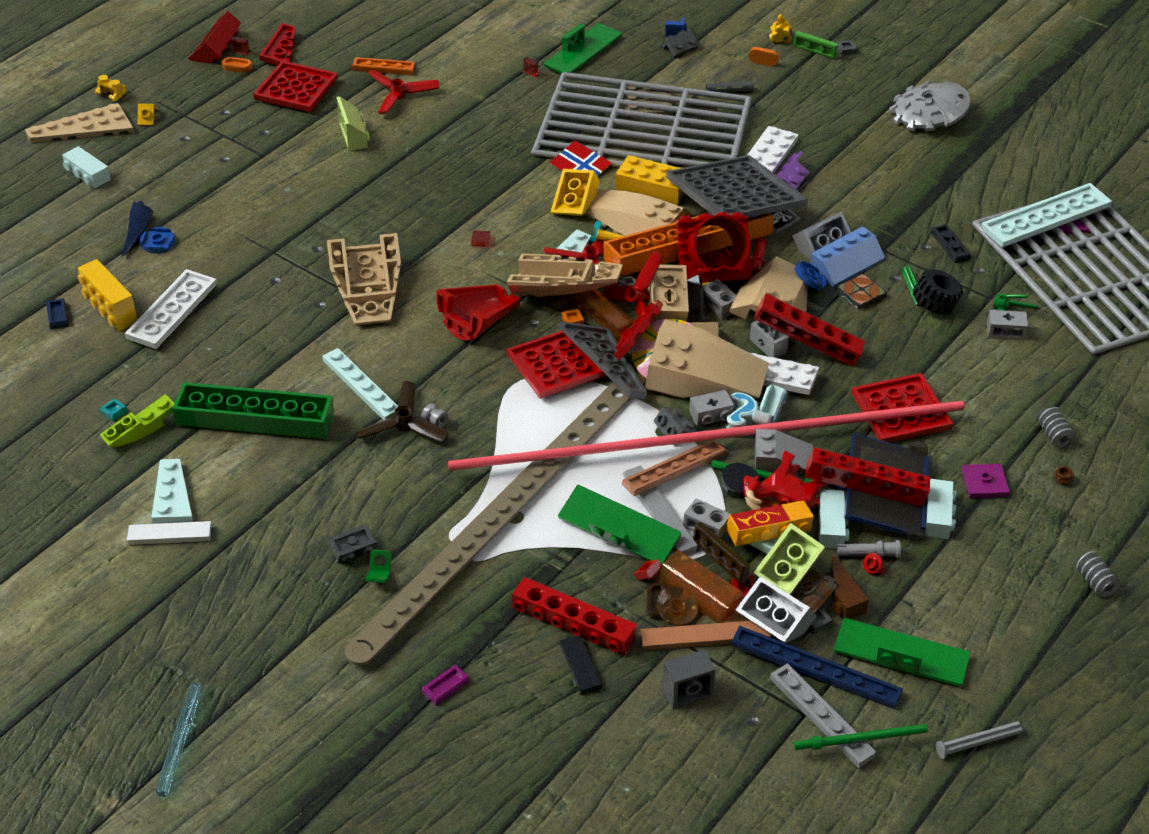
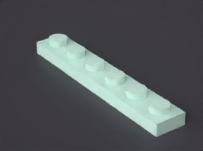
[322,348,398,420]

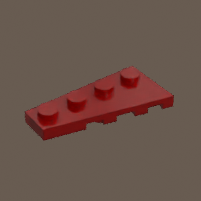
[259,23,296,66]

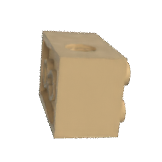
[647,265,689,324]

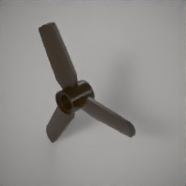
[355,381,449,443]

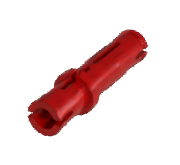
[751,237,767,276]

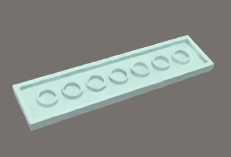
[981,183,1112,247]

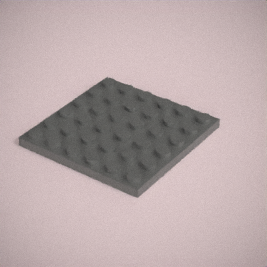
[666,155,808,218]

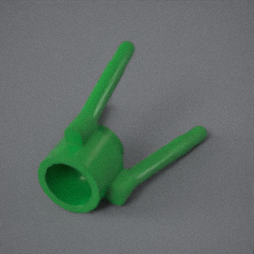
[993,293,1038,311]

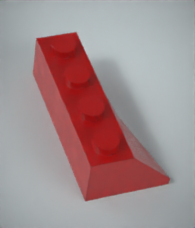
[188,10,241,63]

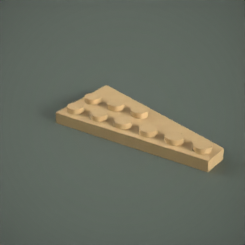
[25,103,134,143]

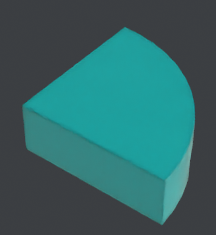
[590,221,603,244]

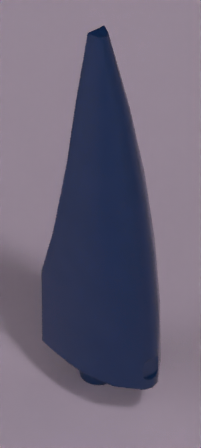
[122,201,153,256]

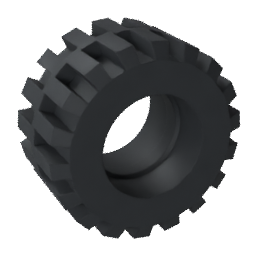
[913,269,963,315]

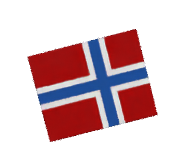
[549,141,612,176]

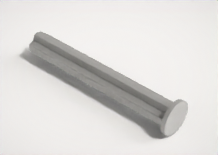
[936,722,1022,759]

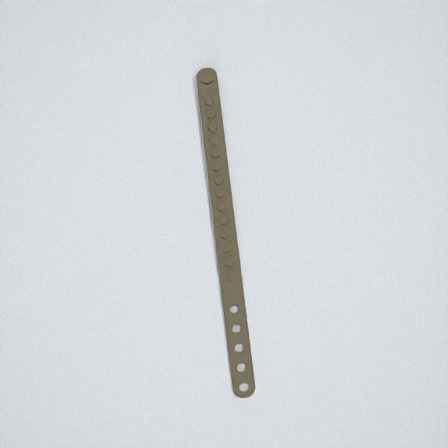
[345,371,645,666]

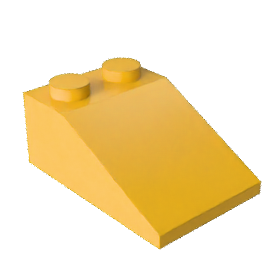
[551,169,600,216]

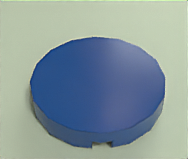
[140,227,176,253]
[795,261,827,290]

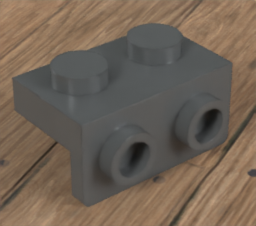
[662,29,700,57]
[654,406,697,445]
[328,524,377,562]

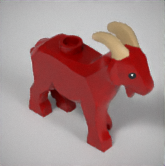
[743,451,829,510]

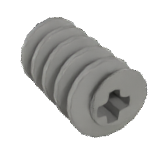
[1037,407,1074,449]
[1076,551,1120,597]

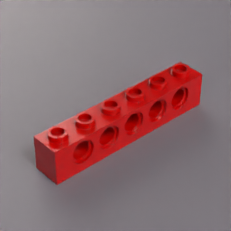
[754,293,865,367]
[805,447,930,507]
[512,577,637,655]

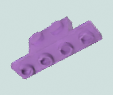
[777,151,809,189]

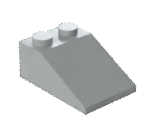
[754,429,813,475]

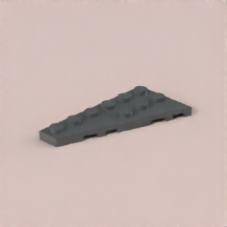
[559,321,647,399]

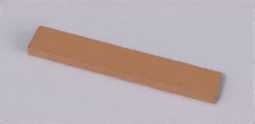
[622,440,727,496]
[640,621,771,651]

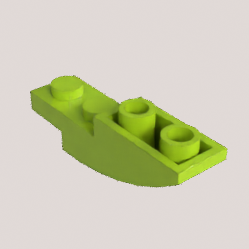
[100,394,174,448]

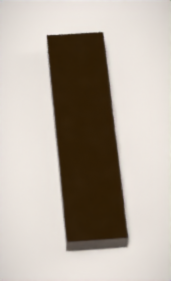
[693,522,750,584]

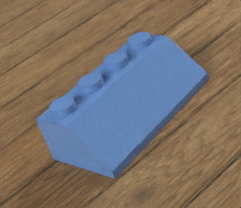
[810,227,885,288]

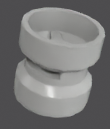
[422,403,449,428]

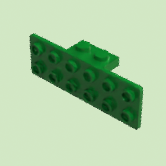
[544,23,622,74]
[558,485,682,565]
[834,618,970,687]

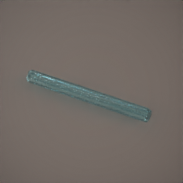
[155,681,203,797]

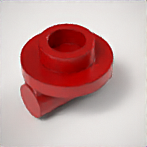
[863,553,886,574]

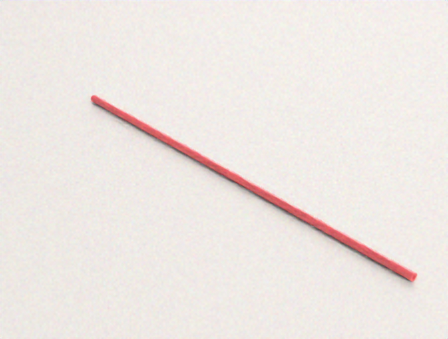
[448,401,965,471]

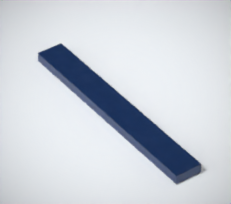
[731,625,903,709]

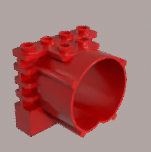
[676,212,752,282]

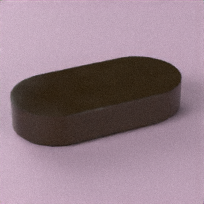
[646,583,668,620]

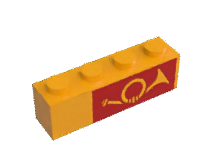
[727,500,814,546]

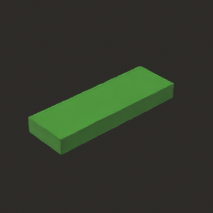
[793,31,838,59]

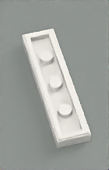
[127,521,212,545]

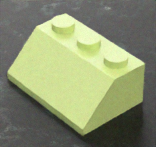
[337,96,370,151]
[754,523,825,595]

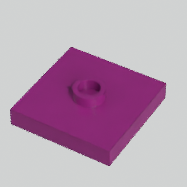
[961,463,1010,498]

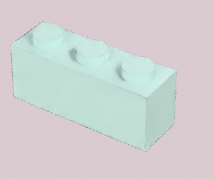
[62,146,111,188]
[924,479,957,539]
[818,489,849,549]

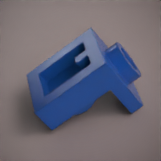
[665,17,687,37]

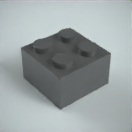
[663,650,716,709]

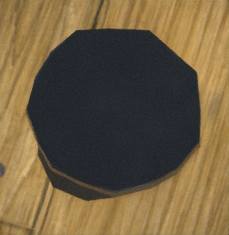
[720,462,758,498]

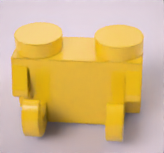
[769,14,792,44]
[95,75,127,102]

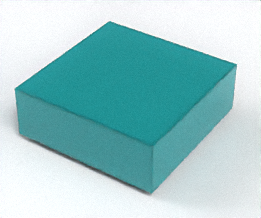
[100,398,128,421]

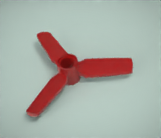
[368,70,440,115]
[543,240,619,286]
[603,251,663,316]

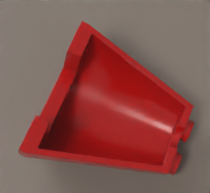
[436,284,521,340]

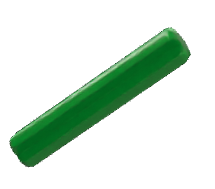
[902,266,920,306]

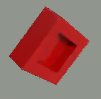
[634,559,663,580]

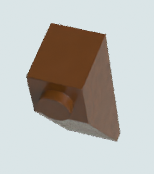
[830,556,869,619]

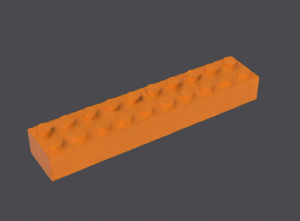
[604,214,774,276]

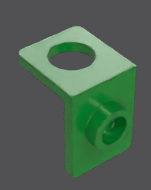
[366,550,391,583]

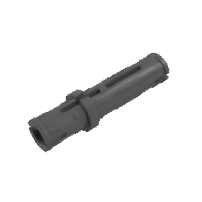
[706,81,754,93]

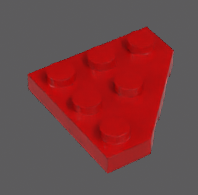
[614,300,663,360]

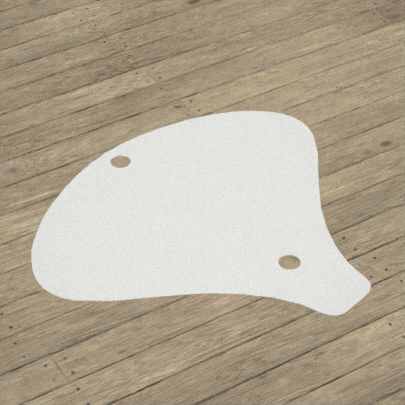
[449,379,725,561]

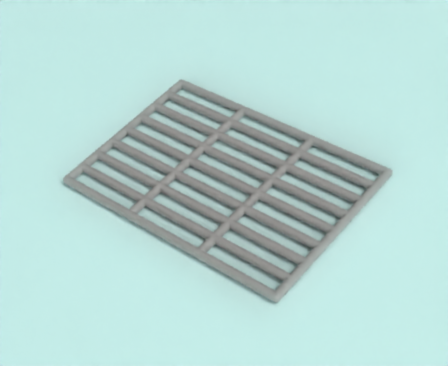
[531,72,752,168]
[972,203,1149,355]

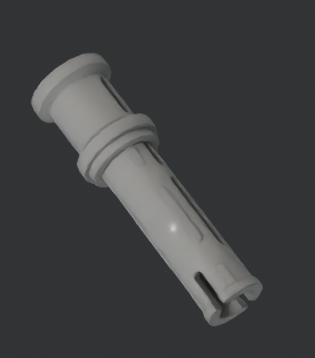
[837,540,901,559]

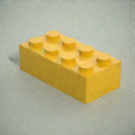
[615,155,685,206]
[77,259,138,331]

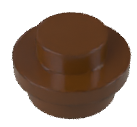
[1054,466,1074,485]

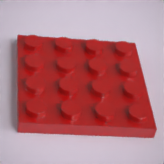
[253,61,338,112]
[506,331,606,399]
[851,373,953,443]

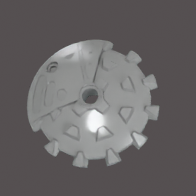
[890,81,970,131]

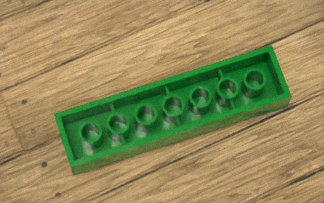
[172,382,334,439]

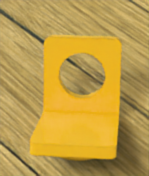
[137,104,157,125]

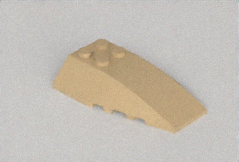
[584,190,691,236]
[327,233,401,325]
[507,254,623,297]
[729,256,808,342]
[645,319,769,399]

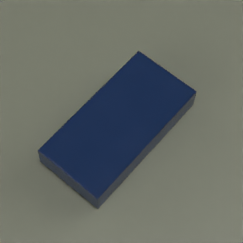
[46,298,69,329]

